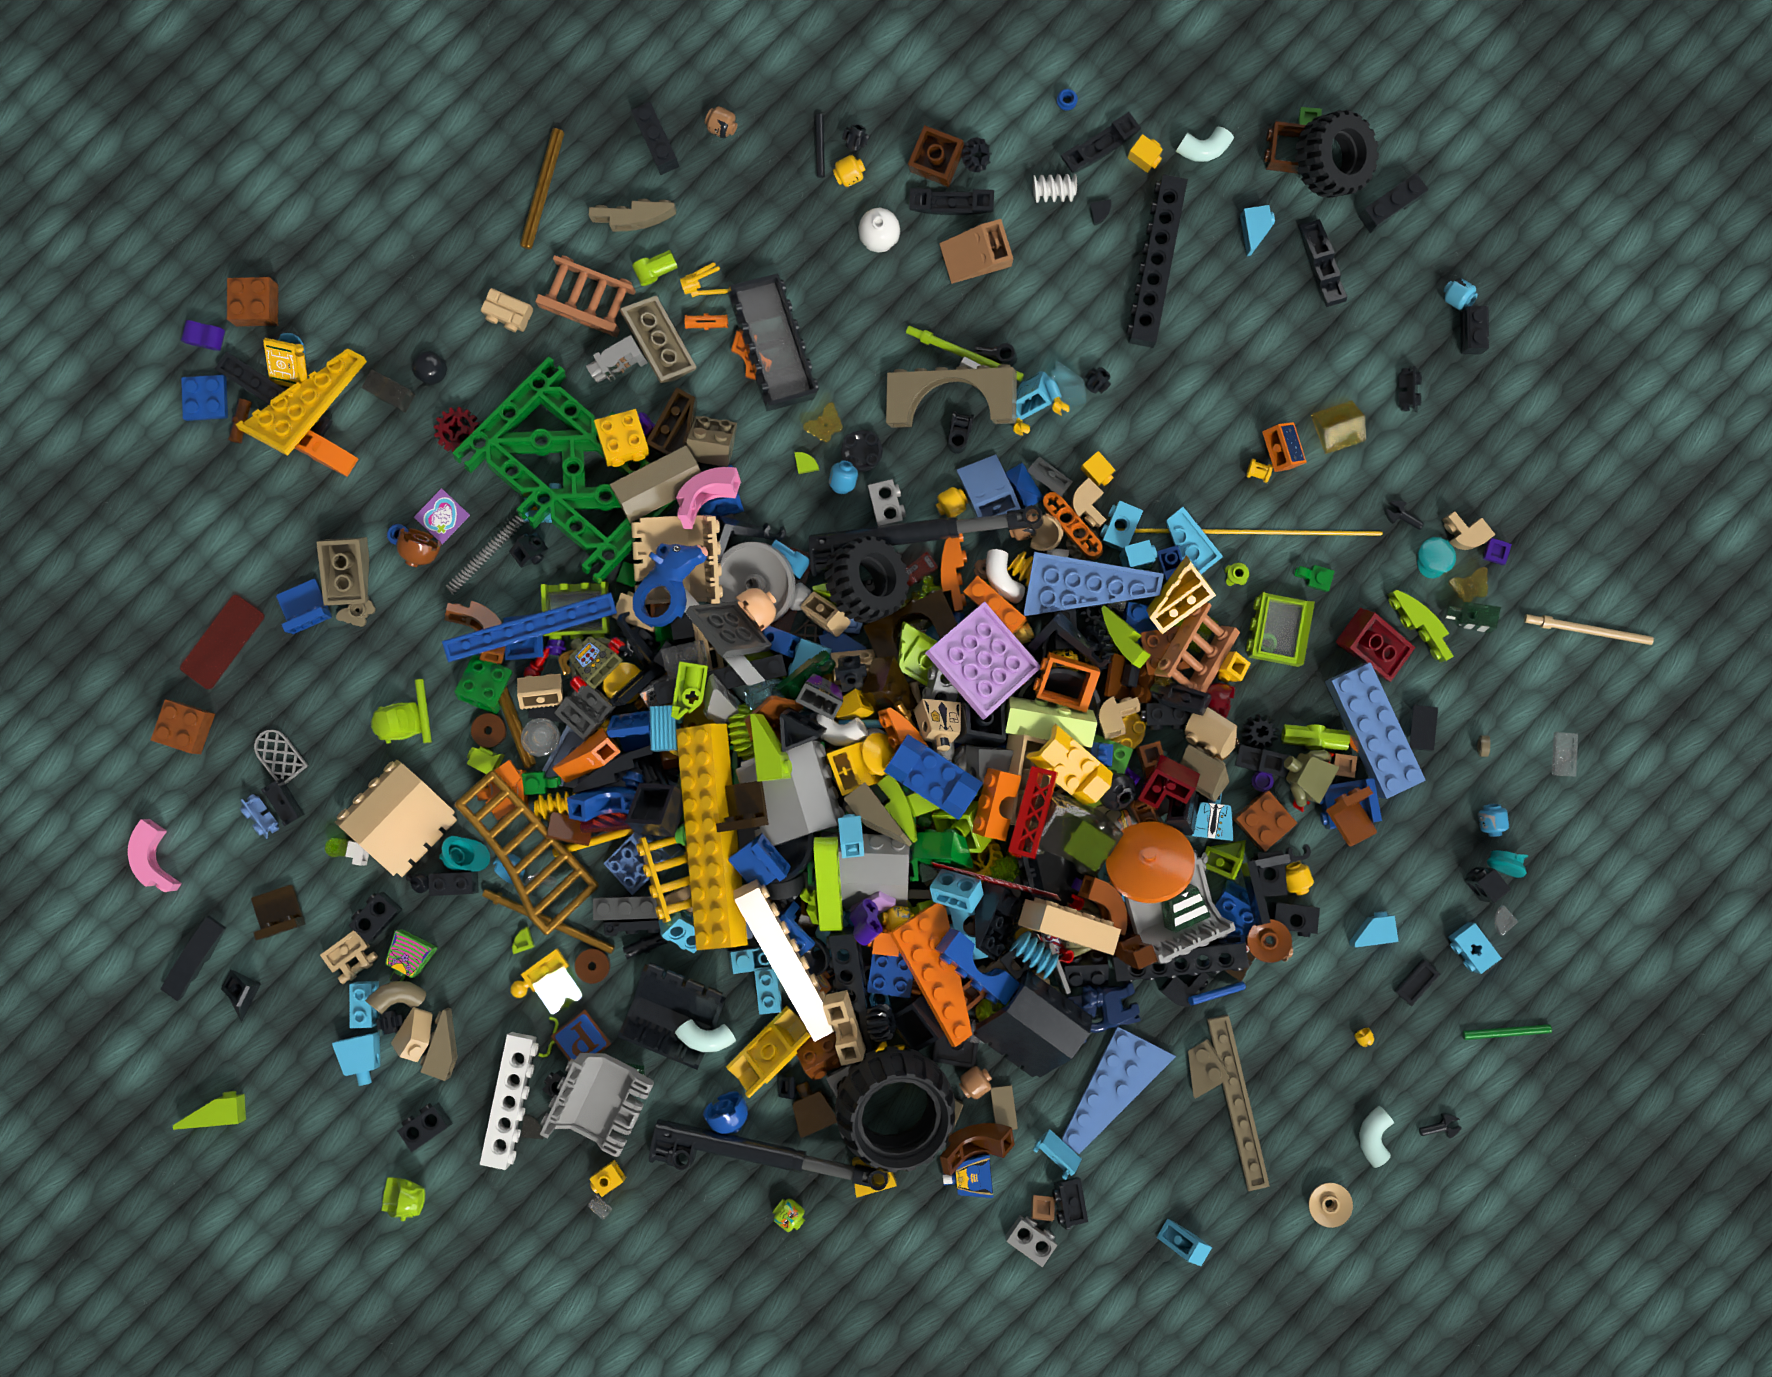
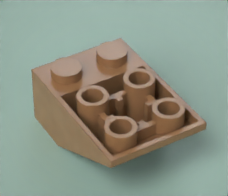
[939,219,1013,284]

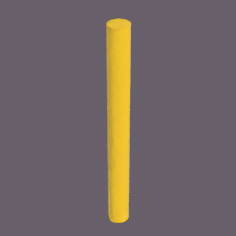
[552,826,635,857]

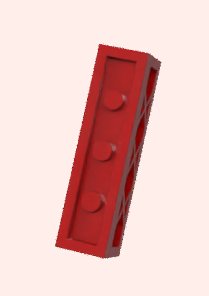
[1008,766,1058,859]

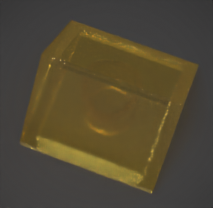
[1311,400,1366,454]

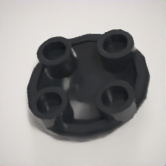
[841,430,883,472]

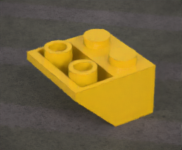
[827,741,883,796]

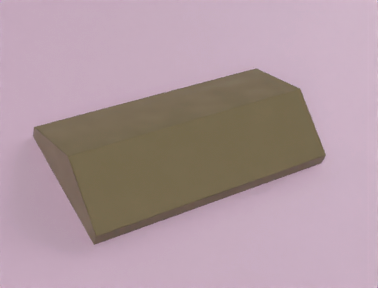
[620,295,697,383]
[609,446,701,523]

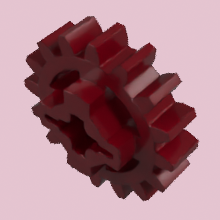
[433,407,481,452]

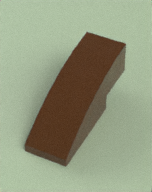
[1114,933,1158,969]

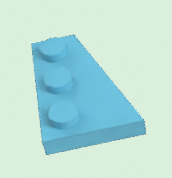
[1165,507,1223,574]

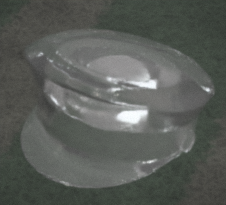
[521,718,560,757]

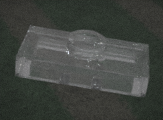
[1552,732,1578,777]

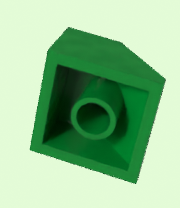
[913,829,974,869]

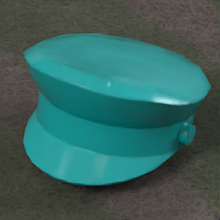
[1417,537,1456,578]
[1487,851,1529,878]

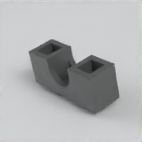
[593,895,658,920]

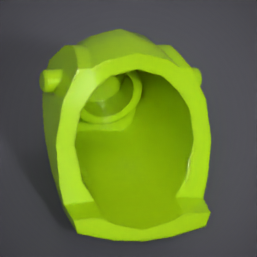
[371,702,422,744]
[381,1177,426,1221]

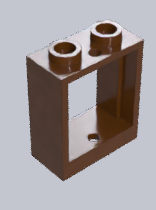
[1264,121,1306,174]

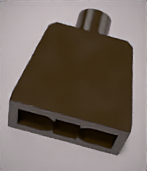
[792,1081,837,1138]

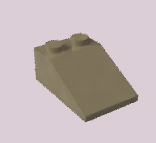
[317,537,369,606]
[844,782,912,846]

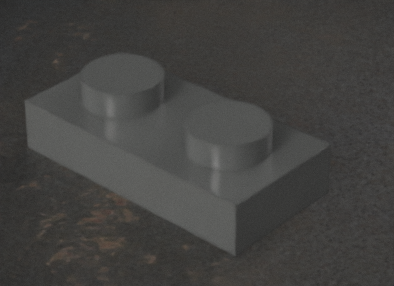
[1028,457,1073,496]

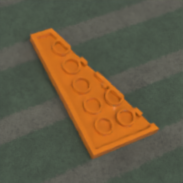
[889,902,972,1047]

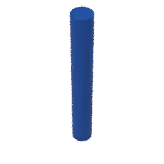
[1188,981,1246,1005]

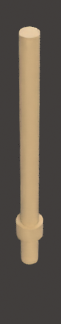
[1524,614,1654,645]

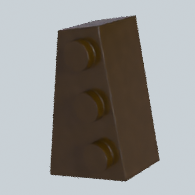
[646,387,697,456]
[861,655,918,727]

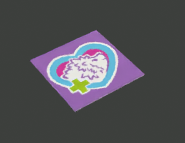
[414,488,470,544]

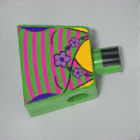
[385,929,438,982]

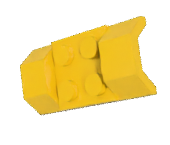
[1026,724,1113,805]
[726,1006,811,1098]

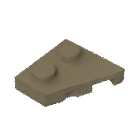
[1188,1039,1232,1099]

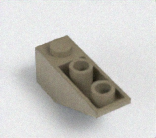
[420,1008,458,1081]

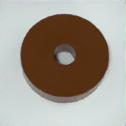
[471,713,507,748]
[575,948,611,984]

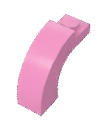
[676,467,741,529]
[128,819,182,892]

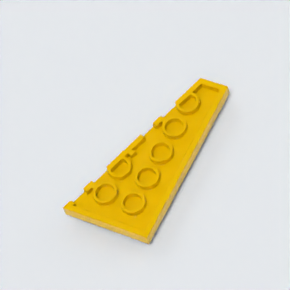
[235,348,367,456]

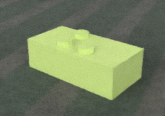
[1005,696,1097,747]

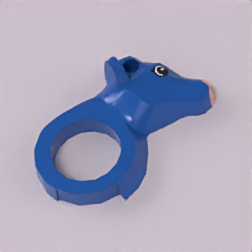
[633,543,708,627]

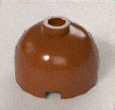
[396,528,442,567]

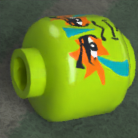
[772,1198,805,1232]

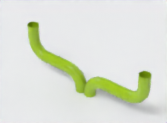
[538,1017,559,1058]

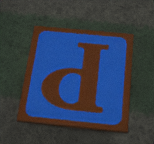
[551,1009,611,1061]

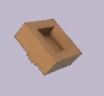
[1333,753,1357,778]
[1031,1195,1055,1221]

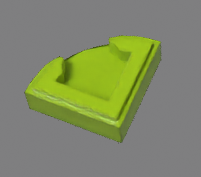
[794,452,819,474]
[512,927,535,954]

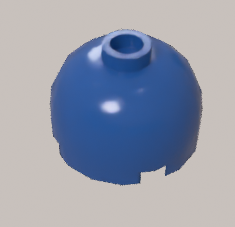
[703,1091,748,1134]

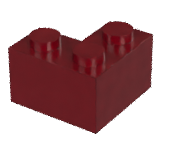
[1138,754,1200,809]

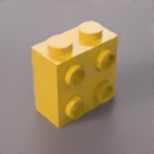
[594,409,649,467]

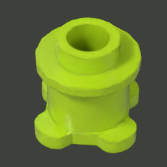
[1224,563,1249,586]

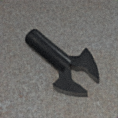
[1384,501,1424,530]
[1419,1113,1462,1138]

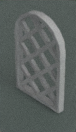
[254,730,309,784]

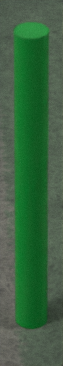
[1462,1024,1552,1040]

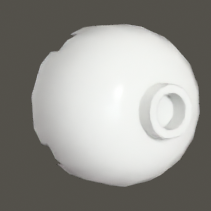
[858,208,900,252]

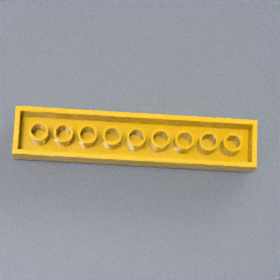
[676,724,748,950]

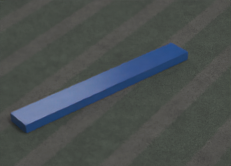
[442,593,617,662]

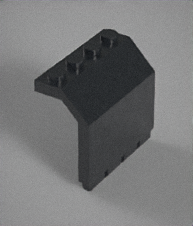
[1015,827,1098,937]
[617,962,726,1070]
[973,969,1093,1077]

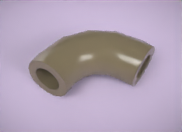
[365,981,426,1014]

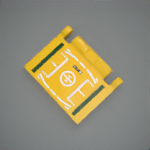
[263,338,308,387]

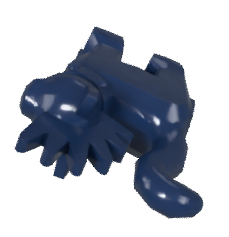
[1067,982,1141,1043]

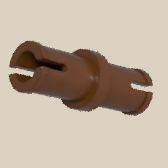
[228,399,252,444]

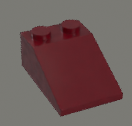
[1336,607,1415,682]

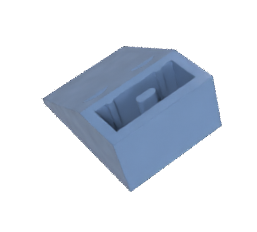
[957,455,1021,518]
[604,832,682,895]

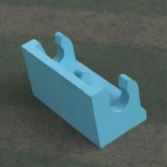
[1033,1129,1082,1180]

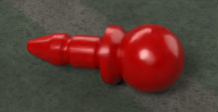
[523,648,549,677]

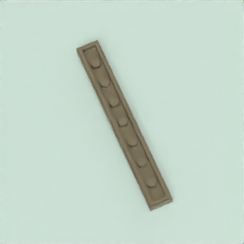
[1207,1014,1270,1191]

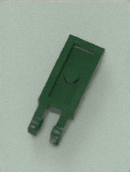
[776,650,836,700]

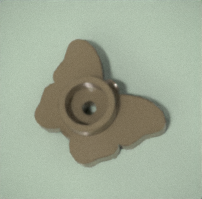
[336,597,376,627]

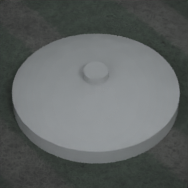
[719,542,795,625]

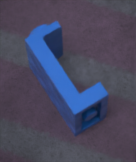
[1318,778,1382,829]

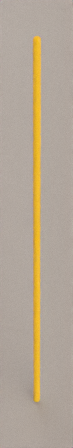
[1116,528,1383,536]

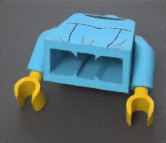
[1013,371,1069,436]

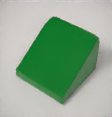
[616,562,639,588]

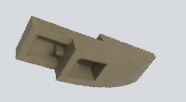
[589,199,677,232]

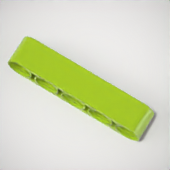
[814,837,843,931]

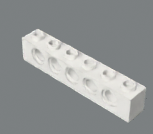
[480,1032,539,1170]

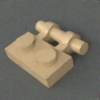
[320,930,378,984]

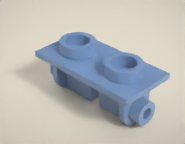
[240,794,279,839]

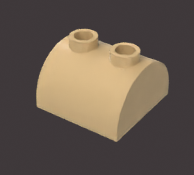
[1185,707,1237,758]

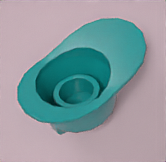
[439,836,490,871]

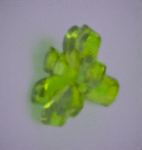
[920,575,942,599]

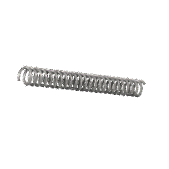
[446,515,526,595]

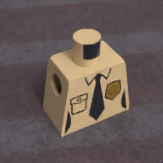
[914,699,961,752]

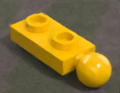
[510,948,570,998]

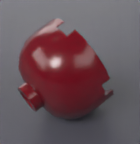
[1206,683,1236,718]

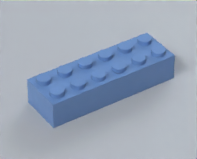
[1325,662,1426,799]

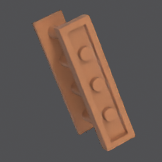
[535,255,636,338]
[1154,603,1240,693]

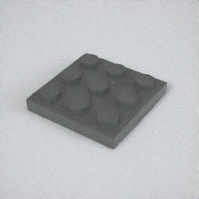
[685,601,772,658]

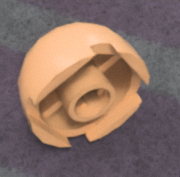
[735,588,776,631]

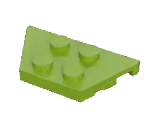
[897,621,946,686]

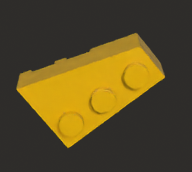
[1146,555,1216,634]

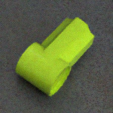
[632,250,678,286]

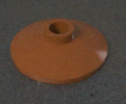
[1247,919,1292,963]

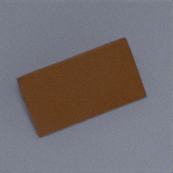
[546,812,593,846]

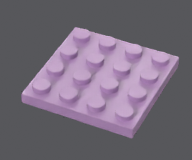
[925,602,1040,720]

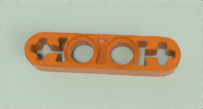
[1043,492,1103,560]

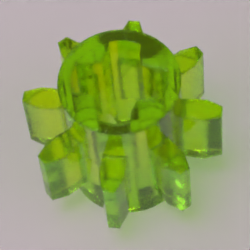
[990,857,1019,883]

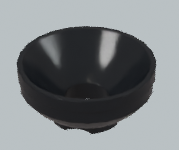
[1100,772,1136,811]
[800,936,830,976]

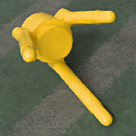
[680,262,728,297]

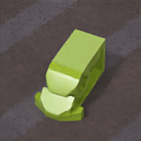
[671,661,708,720]

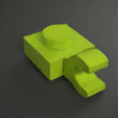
[800,888,819,925]

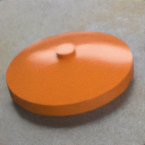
[1106,822,1195,903]

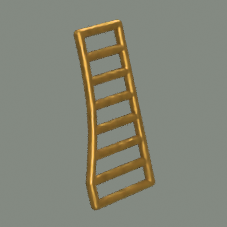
[455,770,599,935]

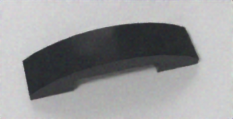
[1060,112,1141,174]
[909,188,995,215]

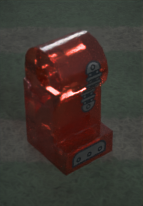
[905,552,938,588]

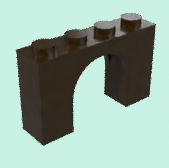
[863,589,958,660]

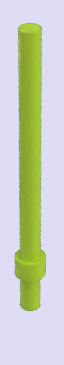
[906,325,1024,382]

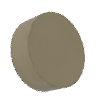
[1477,735,1490,757]

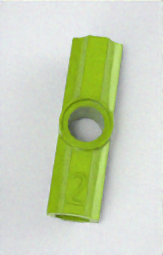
[1281,724,1350,750]

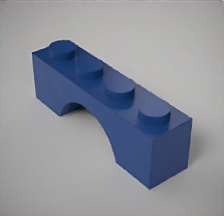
[935,928,1020,1005]

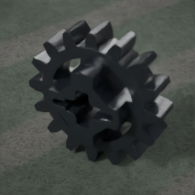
[1075,625,1114,672]

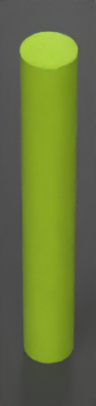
[415,679,432,743]

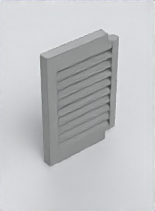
[1045,942,1071,994]

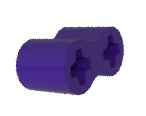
[180,320,226,351]
[850,899,882,946]

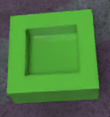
[1298,107,1322,125]

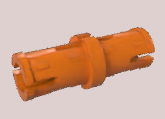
[685,313,728,330]

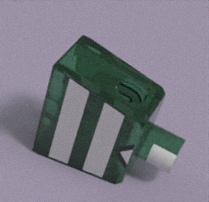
[1446,602,1501,633]
[1162,883,1211,933]

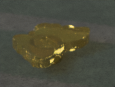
[803,402,843,442]
[1448,567,1488,603]

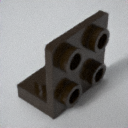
[716,781,769,832]
[251,884,306,940]

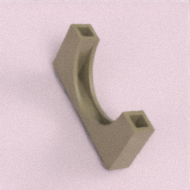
[886,364,1017,428]

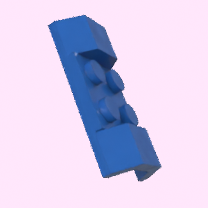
[884,734,983,820]

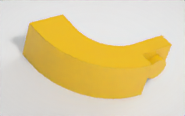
[822,674,874,720]

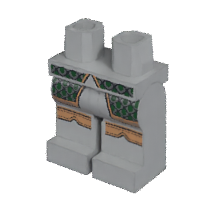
[586,335,648,383]

